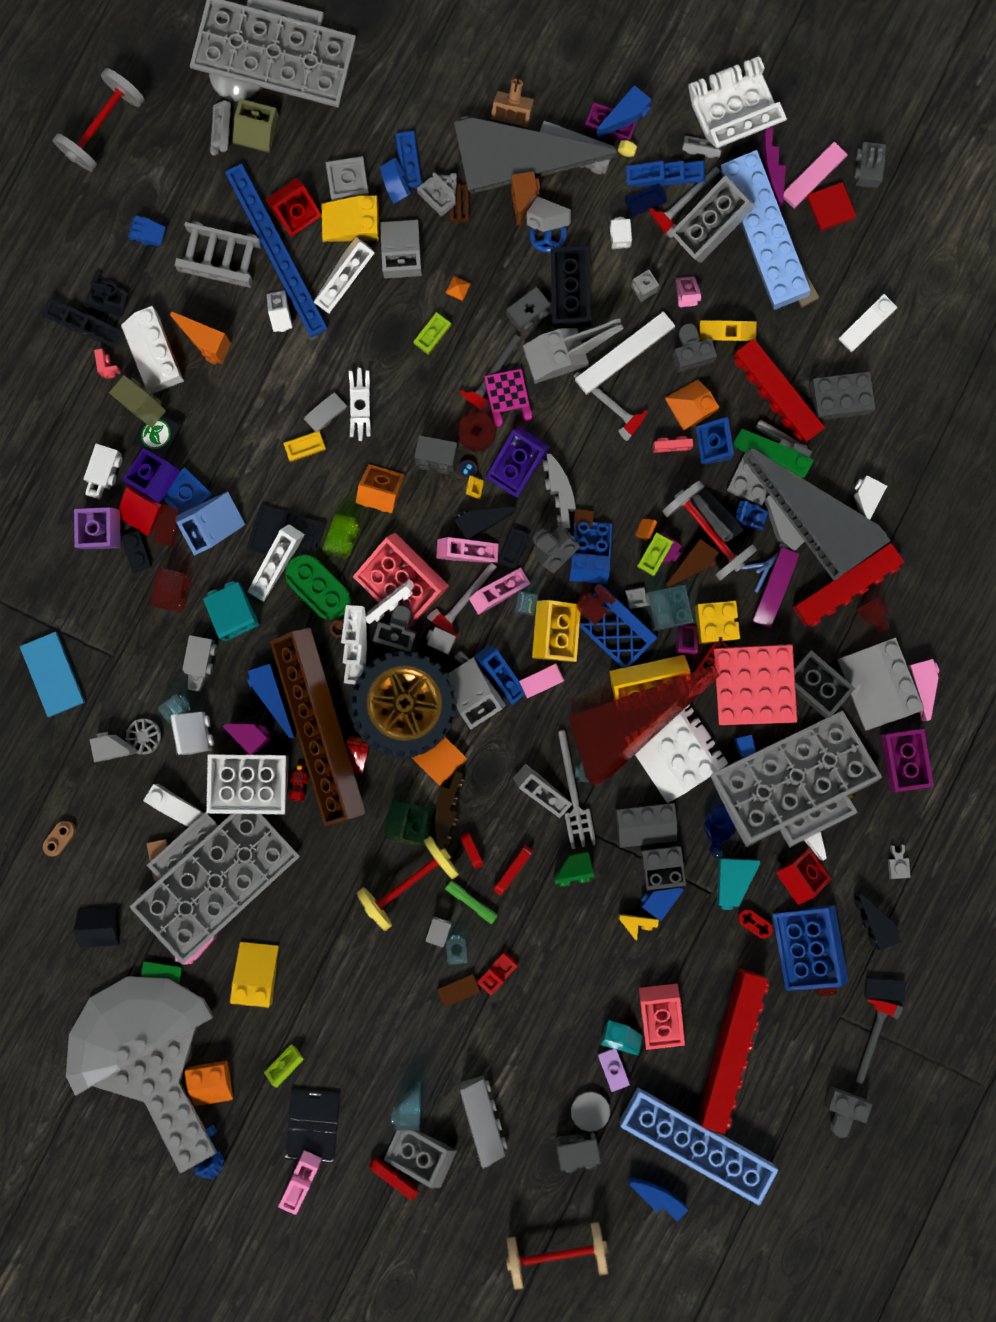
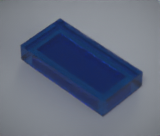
[625,184,667,218]

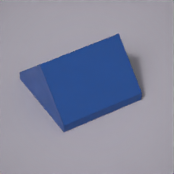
[696,417,734,464]

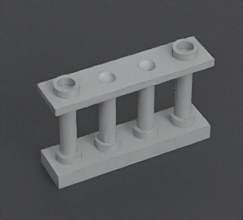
[175,221,262,288]

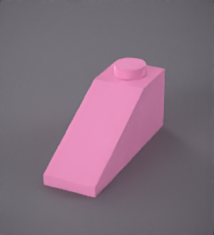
[436,537,499,563]
[469,568,531,615]
[907,659,939,721]

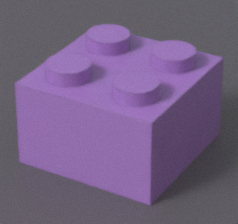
[74,507,121,549]

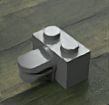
[853,142,886,188]
[672,324,717,372]
[533,526,580,574]
[373,605,417,652]
[824,1086,872,1138]

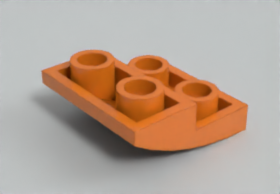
[412,737,467,786]

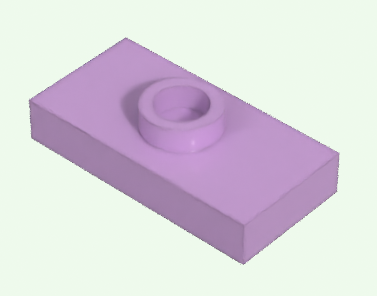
[598,1048,630,1092]

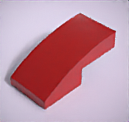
[477,951,519,995]

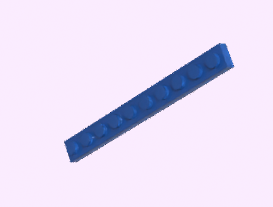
[225,164,328,338]

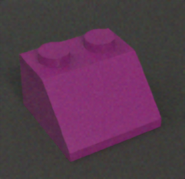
[223,724,272,755]

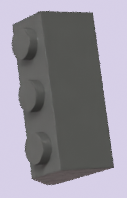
[615,803,677,848]

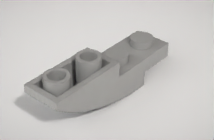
[543,454,576,531]

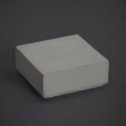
[625,587,648,610]

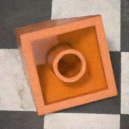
[665,380,719,431]

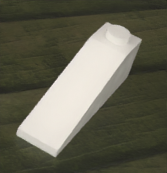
[313,236,374,313]
[247,524,305,602]

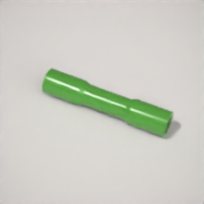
[445,880,498,924]

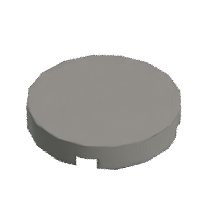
[571,1091,610,1132]

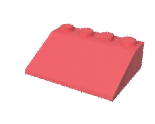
[353,533,449,629]

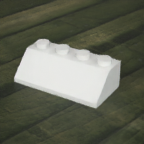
[121,306,184,393]

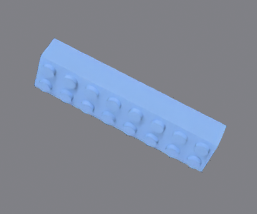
[721,150,811,310]
[619,1087,778,1205]

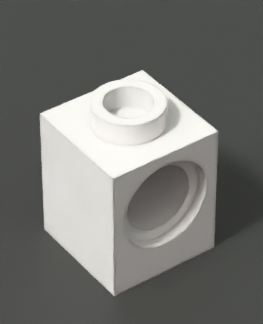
[610,217,632,249]

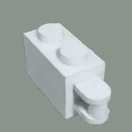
[83,444,123,499]

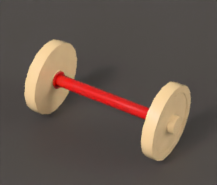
[506,1222,608,1290]

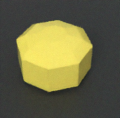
[618,140,637,157]

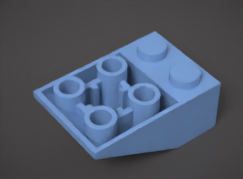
[176,491,245,556]

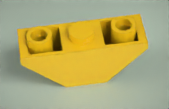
[699,321,757,341]

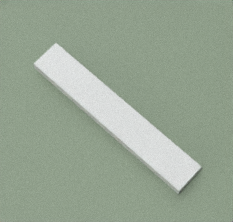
[575,312,675,395]

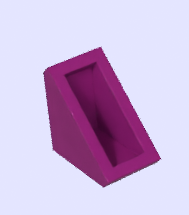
[675,624,698,655]

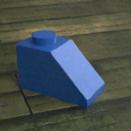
[640,887,684,921]

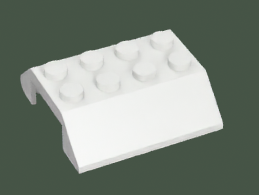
[688,56,787,148]
[625,699,728,803]

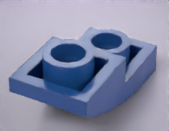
[380,158,411,204]

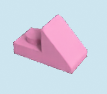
[676,276,701,307]

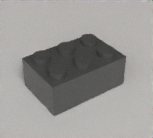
[809,372,875,420]
[794,650,855,718]

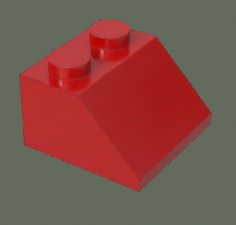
[265,178,322,237]
[776,847,831,905]

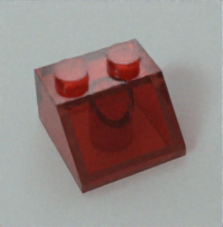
[150,567,190,613]

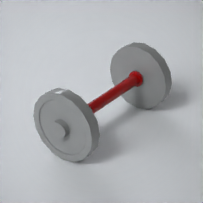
[52,68,145,172]
[662,481,757,581]

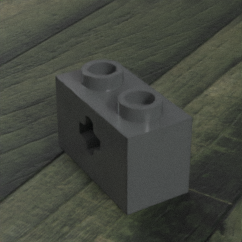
[506,287,550,332]

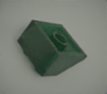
[383,799,435,847]

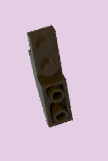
[435,771,465,849]

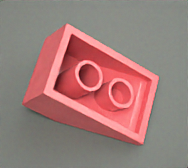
[639,984,685,1050]

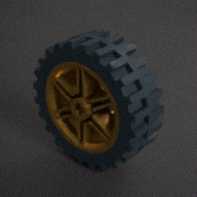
[350,651,457,759]

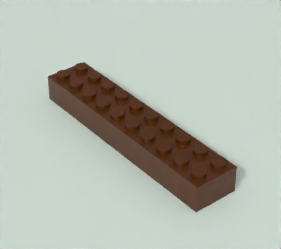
[270,628,366,826]

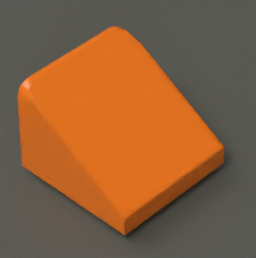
[636,519,657,541]

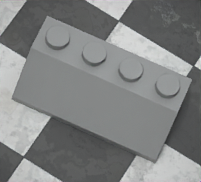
[460,1076,508,1168]

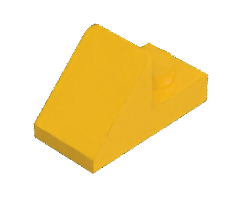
[618,914,659,941]

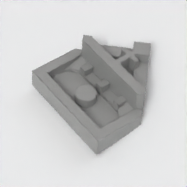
[417,173,457,217]

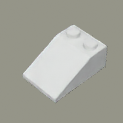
[171,712,214,755]

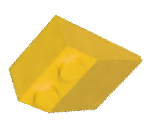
[322,196,379,242]
[230,942,279,1008]

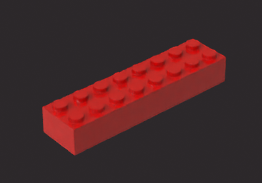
[697,968,769,1134]

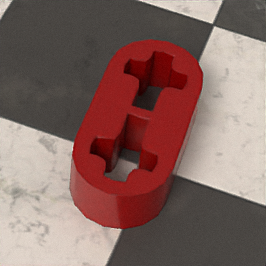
[460,832,484,869]
[738,909,772,938]

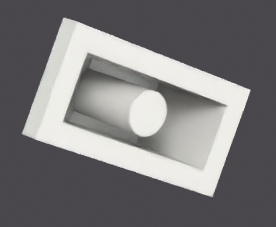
[267,290,292,332]
[854,476,887,520]

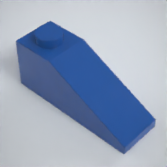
[597,85,652,138]
[474,645,525,705]

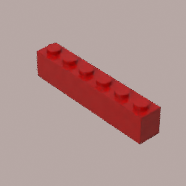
[733,338,825,444]
[793,543,904,627]

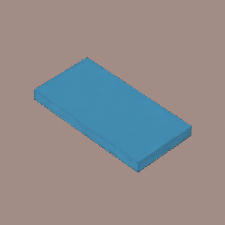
[20,632,85,717]

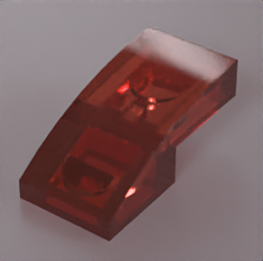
[153,504,181,547]

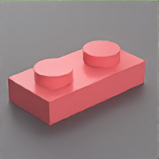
[652,436,693,453]

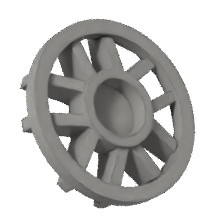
[125,719,161,755]

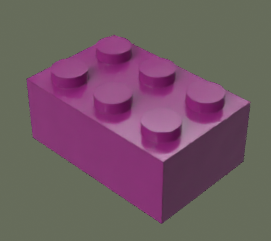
[880,729,934,792]

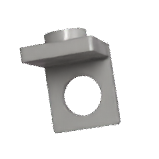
[425,916,452,947]

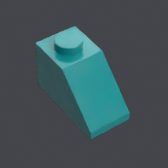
[600,1020,642,1055]

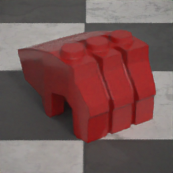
[345,736,369,774]

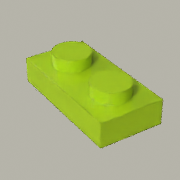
[413,312,452,355]
[637,533,673,576]
[264,1044,304,1088]

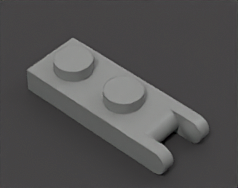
[210,100,231,156]

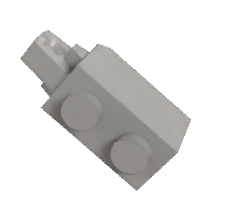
[183,635,217,691]

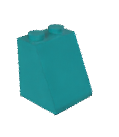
[203,581,260,641]

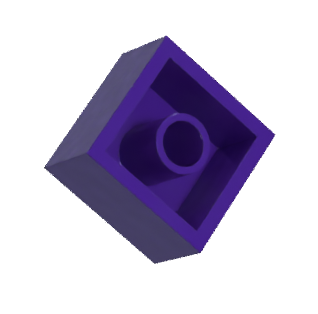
[122,448,181,503]

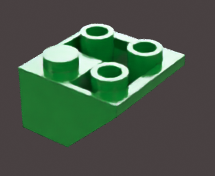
[553,851,594,887]

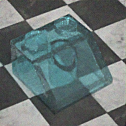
[391,1082,421,1131]

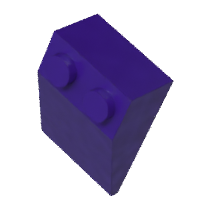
[486,426,551,498]

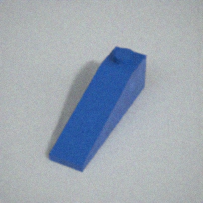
[247,664,296,739]

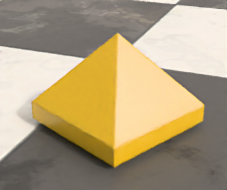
[465,476,484,499]

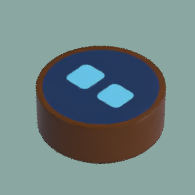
[458,460,477,480]

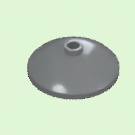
[209,73,262,101]

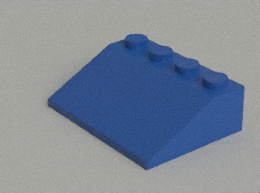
[772,904,849,991]

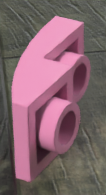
[519,664,564,698]

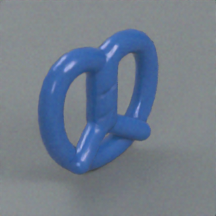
[529,227,567,252]

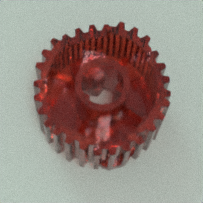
[457,411,496,454]

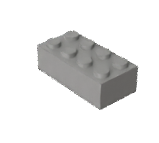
[670,175,756,263]

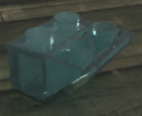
[646,585,693,632]

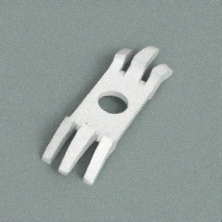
[349,368,371,441]

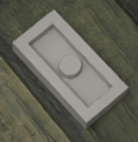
[683,136,721,158]

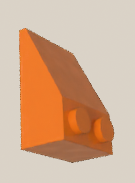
[170,312,231,364]

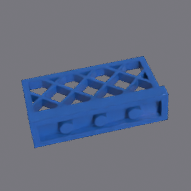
[579,585,658,668]

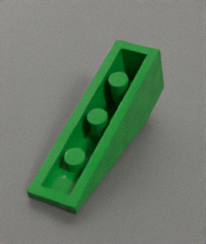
[733,429,814,479]

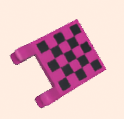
[484,369,532,427]

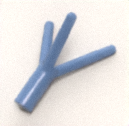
[741,553,778,592]

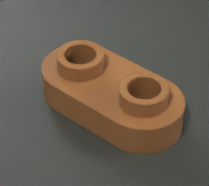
[43,821,76,856]

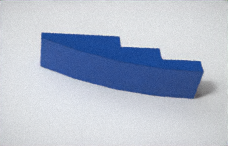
[626,161,706,186]

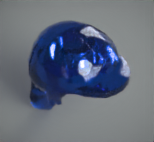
[704,804,736,858]

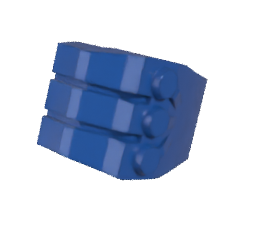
[128,216,166,246]
[735,501,768,531]

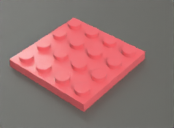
[714,644,798,725]

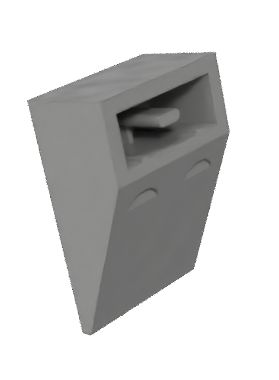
[381,220,422,278]
[448,657,506,730]

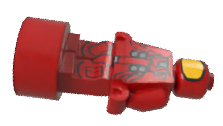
[289,763,308,801]

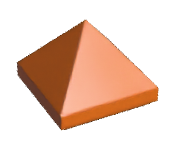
[446,276,471,301]

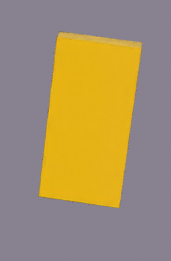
[283,431,326,462]

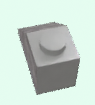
[527,196,571,232]
[90,732,138,762]

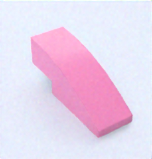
[278,1150,322,1215]

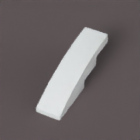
[341,605,367,685]

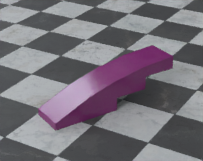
[762,127,786,209]
[752,548,800,628]

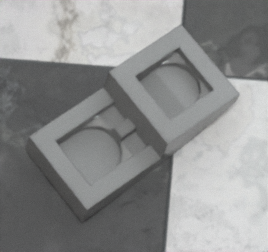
[304,392,347,433]

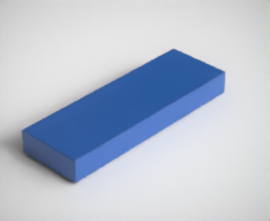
[395,131,422,189]

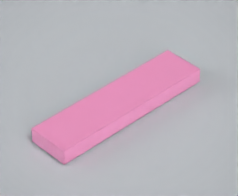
[784,142,848,209]

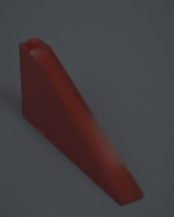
[568,665,719,785]

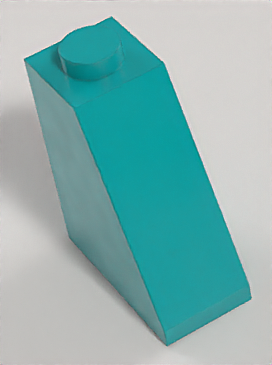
[716,858,760,910]

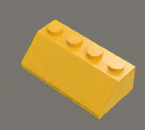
[609,655,693,714]

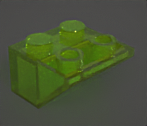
[322,514,360,560]

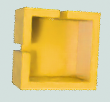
[695,601,740,644]

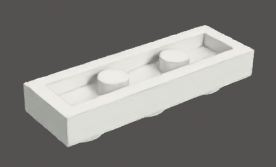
[366,579,414,624]

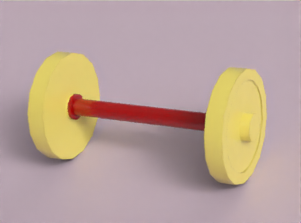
[356,836,459,931]

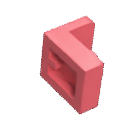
[94,349,120,378]

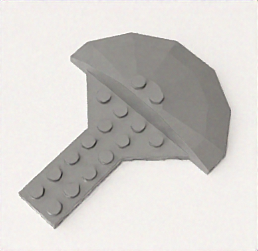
[66,976,217,1173]

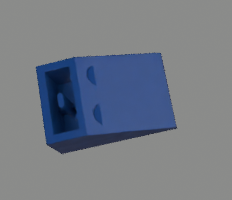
[569,522,612,584]

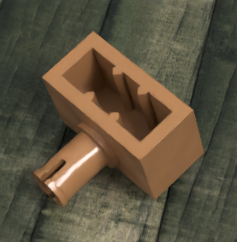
[491,79,534,128]

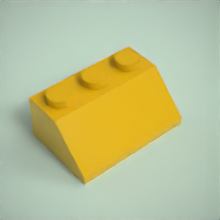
[532,600,581,662]

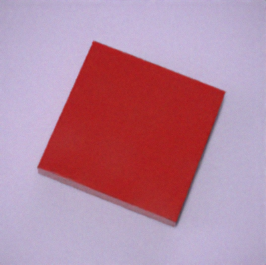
[807,182,856,231]
[118,485,162,536]

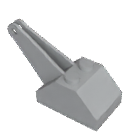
[523,319,623,384]

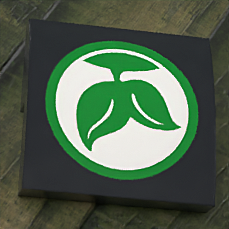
[132,416,182,460]

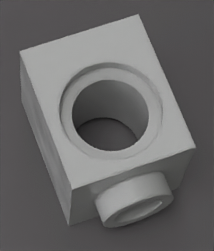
[631,270,659,302]
[426,627,456,655]

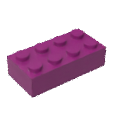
[585,103,637,141]

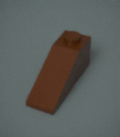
[664,539,719,589]

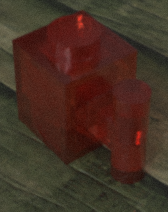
[576,584,616,625]
[857,597,890,632]

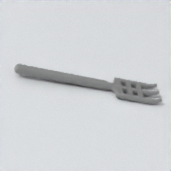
[558,730,595,849]

